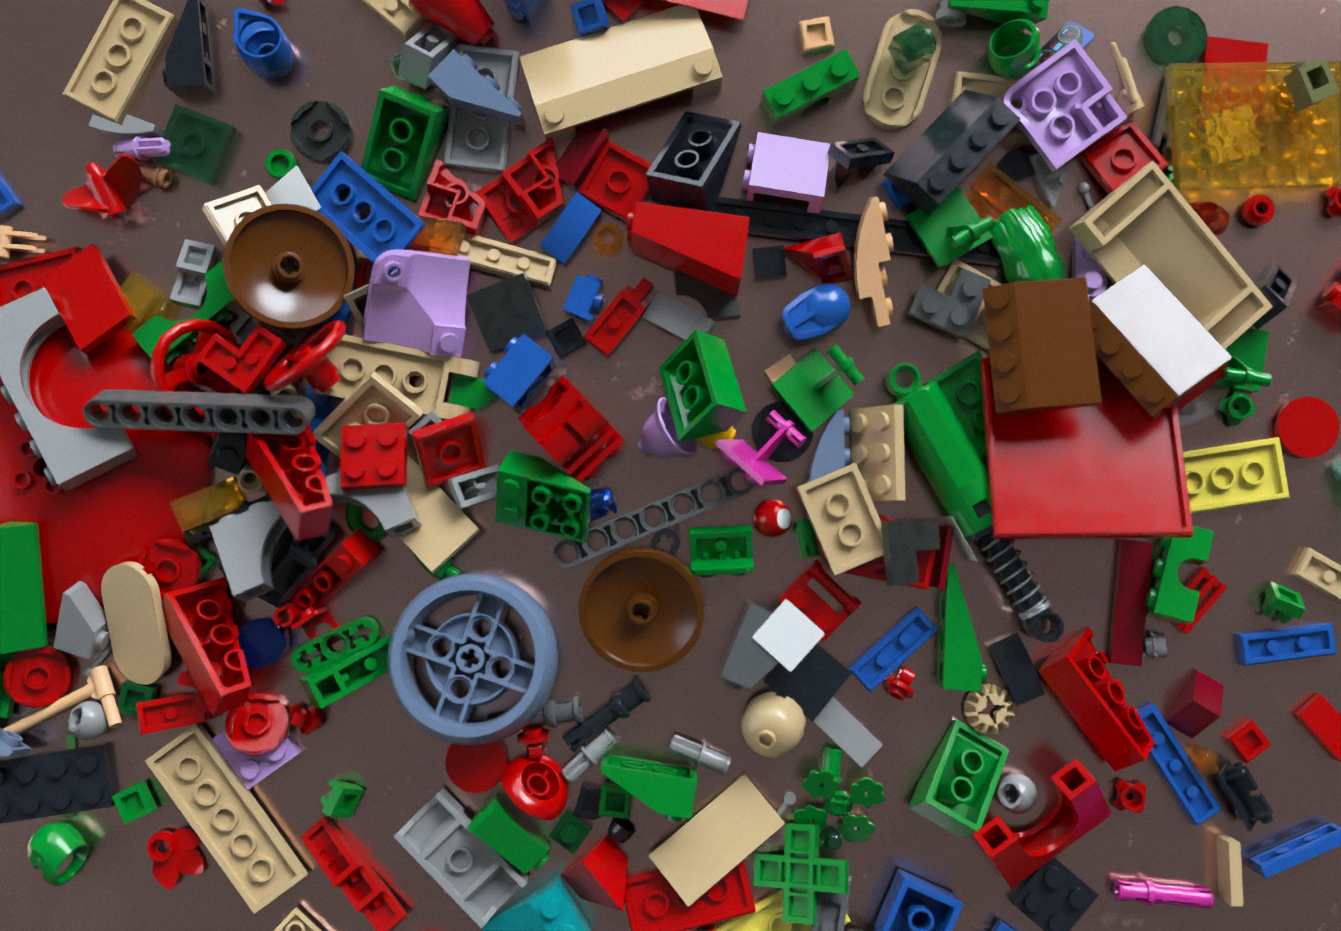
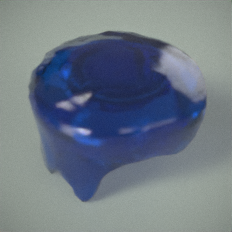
[588,487,617,523]
[238,617,290,669]

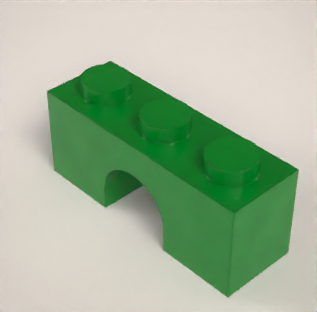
[761,49,860,129]
[1145,526,1215,625]

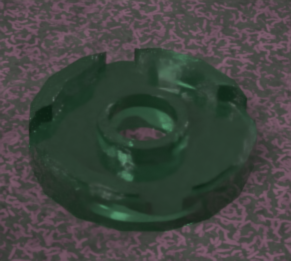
[1143,6,1208,69]

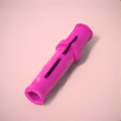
[1113,880,1214,909]

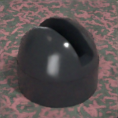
[608,818,636,843]

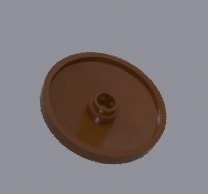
[223,203,355,331]
[578,548,705,672]

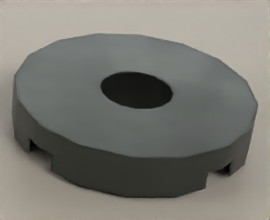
[290,100,353,163]

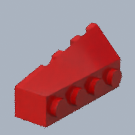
[245,417,333,541]
[162,577,252,716]
[1038,627,1155,772]

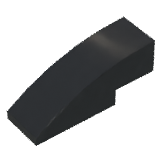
[258,521,335,608]

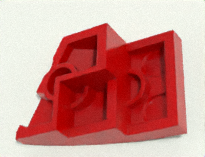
[475,138,563,245]
[409,159,486,252]

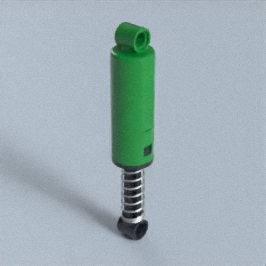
[885,363,1064,643]

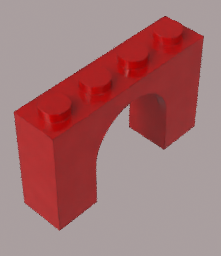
[973,758,1112,889]

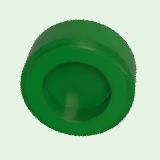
[265,149,299,181]

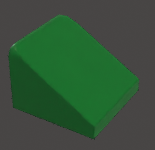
[599,783,634,819]

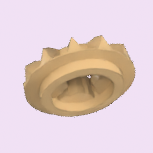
[964,684,1014,734]

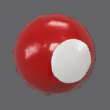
[753,498,792,538]

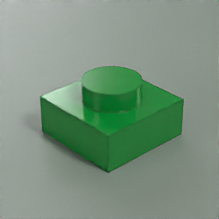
[112,780,158,824]

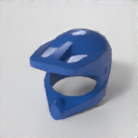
[232,8,294,79]
[781,283,850,340]

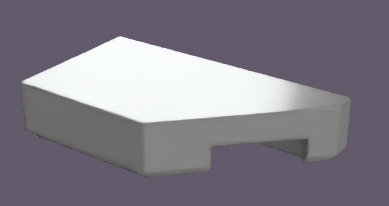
[1029,153,1068,211]

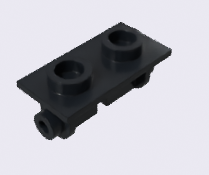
[1216,761,1273,832]

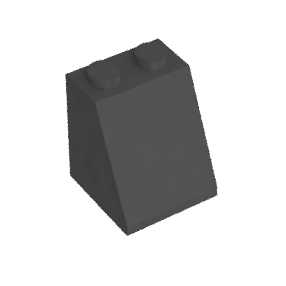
[718,601,779,691]

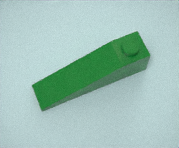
[937,563,987,691]

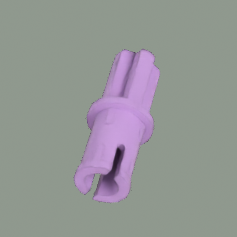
[113,135,171,161]

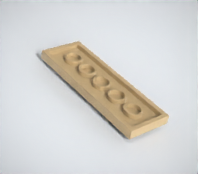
[145,723,308,914]

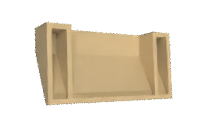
[519,5,723,143]
[1069,161,1273,349]

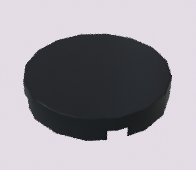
[752,401,813,462]

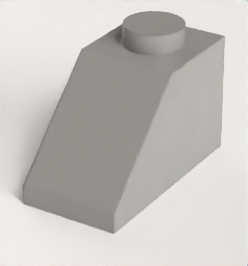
[398,22,459,89]
[53,581,110,660]

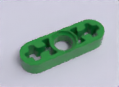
[291,616,379,673]

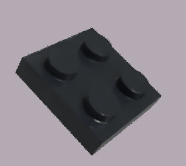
[1008,857,1099,931]

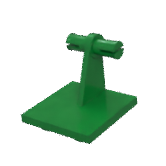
[906,187,995,269]
[1213,328,1272,392]
[770,343,865,433]

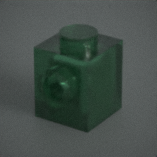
[888,21,936,76]

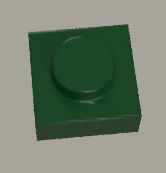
[117,681,158,717]
[549,808,593,855]

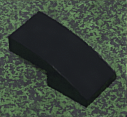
[988,633,1045,707]

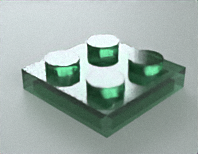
[153,104,237,185]

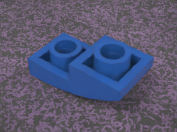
[540,191,602,264]

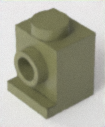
[1284,57,1340,113]

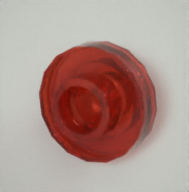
[1189,201,1230,236]

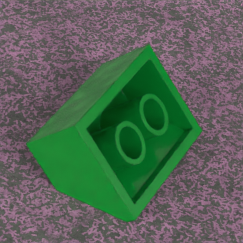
[659,330,747,442]

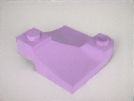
[1001,39,1128,172]
[362,250,471,358]

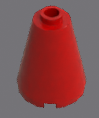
[408,0,496,47]

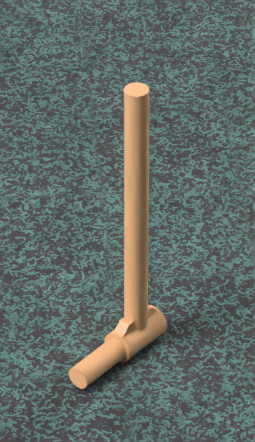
[3,666,123,735]

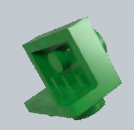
[689,525,754,578]

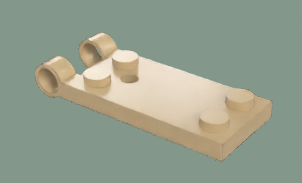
[315,335,480,420]

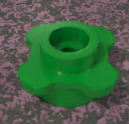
[1218,389,1256,426]

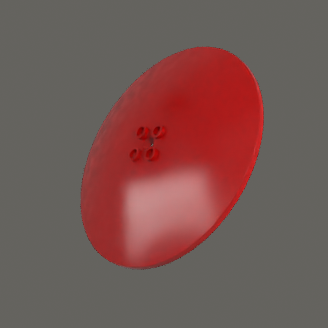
[0,325,213,623]

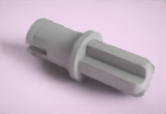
[561,728,619,783]
[668,735,731,775]

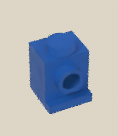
[563,274,604,325]

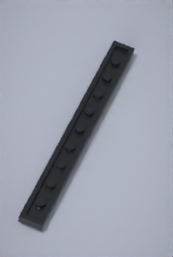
[709,196,1003,266]

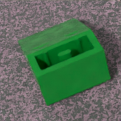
[495,450,591,543]

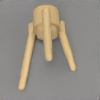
[1110,42,1145,116]

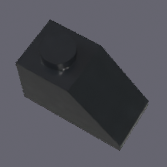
[1253,262,1298,330]

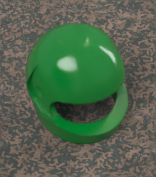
[988,18,1041,79]
[27,822,89,887]

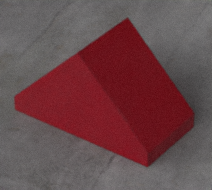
[1165,669,1224,739]

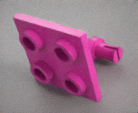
[715,410,807,486]

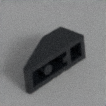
[162,0,215,97]
[206,377,271,475]

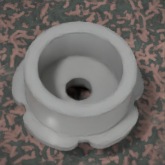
[1144,630,1168,661]

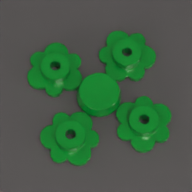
[793,769,885,843]

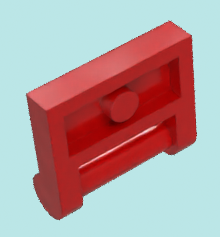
[778,559,862,643]

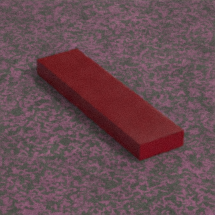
[1107,539,1153,666]

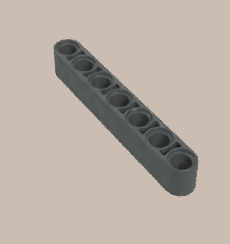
[83,389,315,434]
[552,467,754,568]

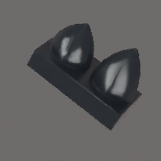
[827,137,895,188]

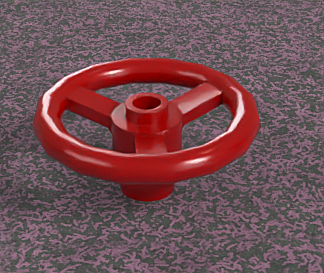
[150,318,241,416]
[263,321,346,393]

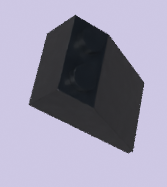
[646,111,742,211]

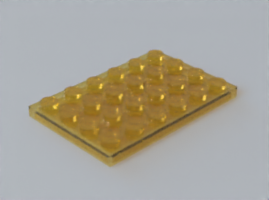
[1165,61,1341,191]

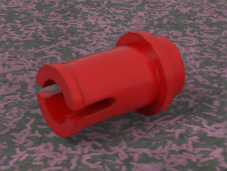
[273,602,303,627]

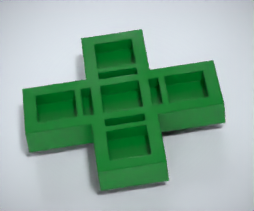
[753,823,849,925]

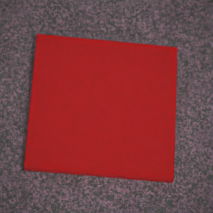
[979,358,1194,539]

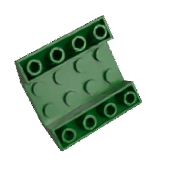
[0,521,48,654]

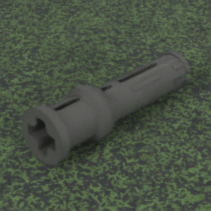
[487,695,583,728]

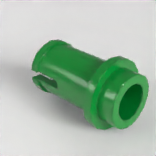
[791,518,820,559]
[821,747,843,782]

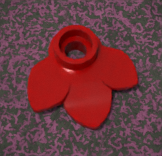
[147,828,205,890]

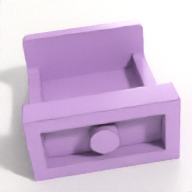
[742,132,830,213]

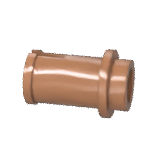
[135,158,172,189]

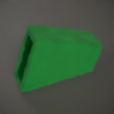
[467,791,551,874]

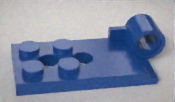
[311,151,426,275]

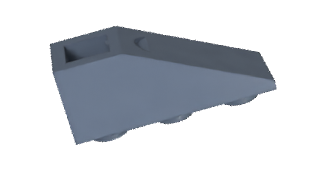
[428,49,525,125]

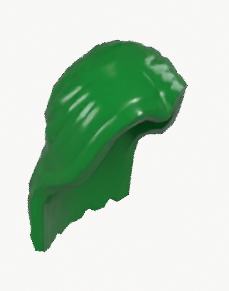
[988,205,1067,283]

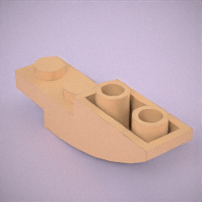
[853,197,894,327]

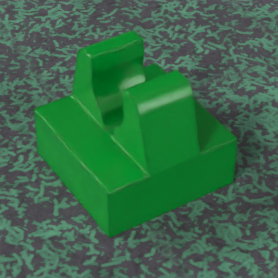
[1262,582,1306,624]
[321,780,364,818]

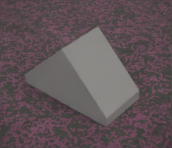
[448,464,500,510]

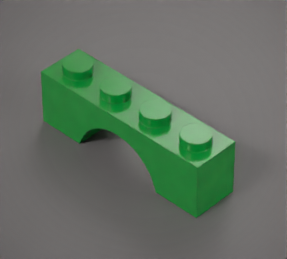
[131,260,239,366]

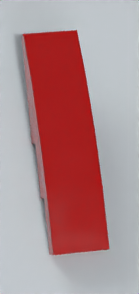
[300,817,409,931]

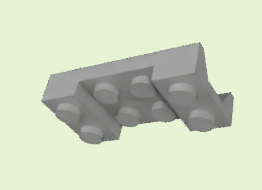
[393,787,529,928]

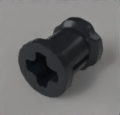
[651,529,680,556]

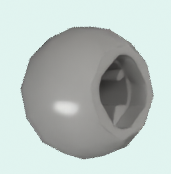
[68,701,109,741]
[996,773,1038,814]

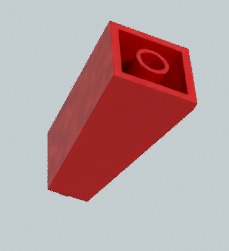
[626,201,750,296]

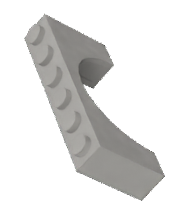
[0,287,139,492]
[210,468,422,602]

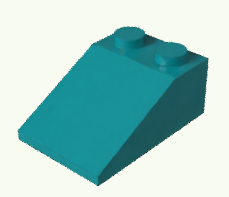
[481,875,592,931]

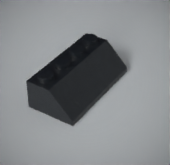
[883,89,1021,217]

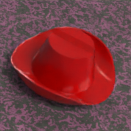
[501,754,568,821]

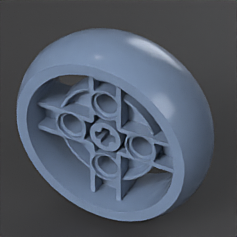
[387,573,558,746]

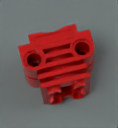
[517,375,625,482]

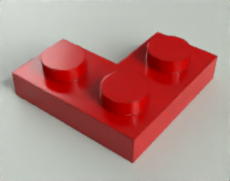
[196,324,287,394]

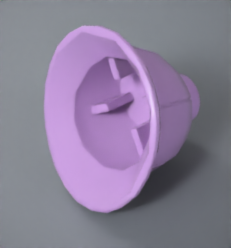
[638,397,696,457]

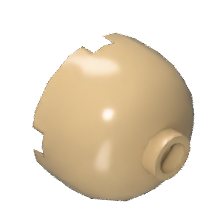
[742,692,806,758]

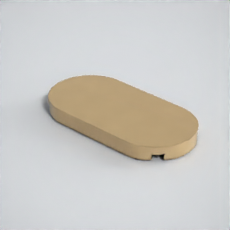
[862,9,943,130]
[101,561,171,685]

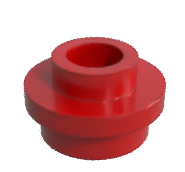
[1242,194,1275,226]

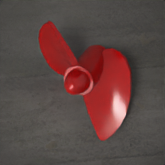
[61,154,142,221]

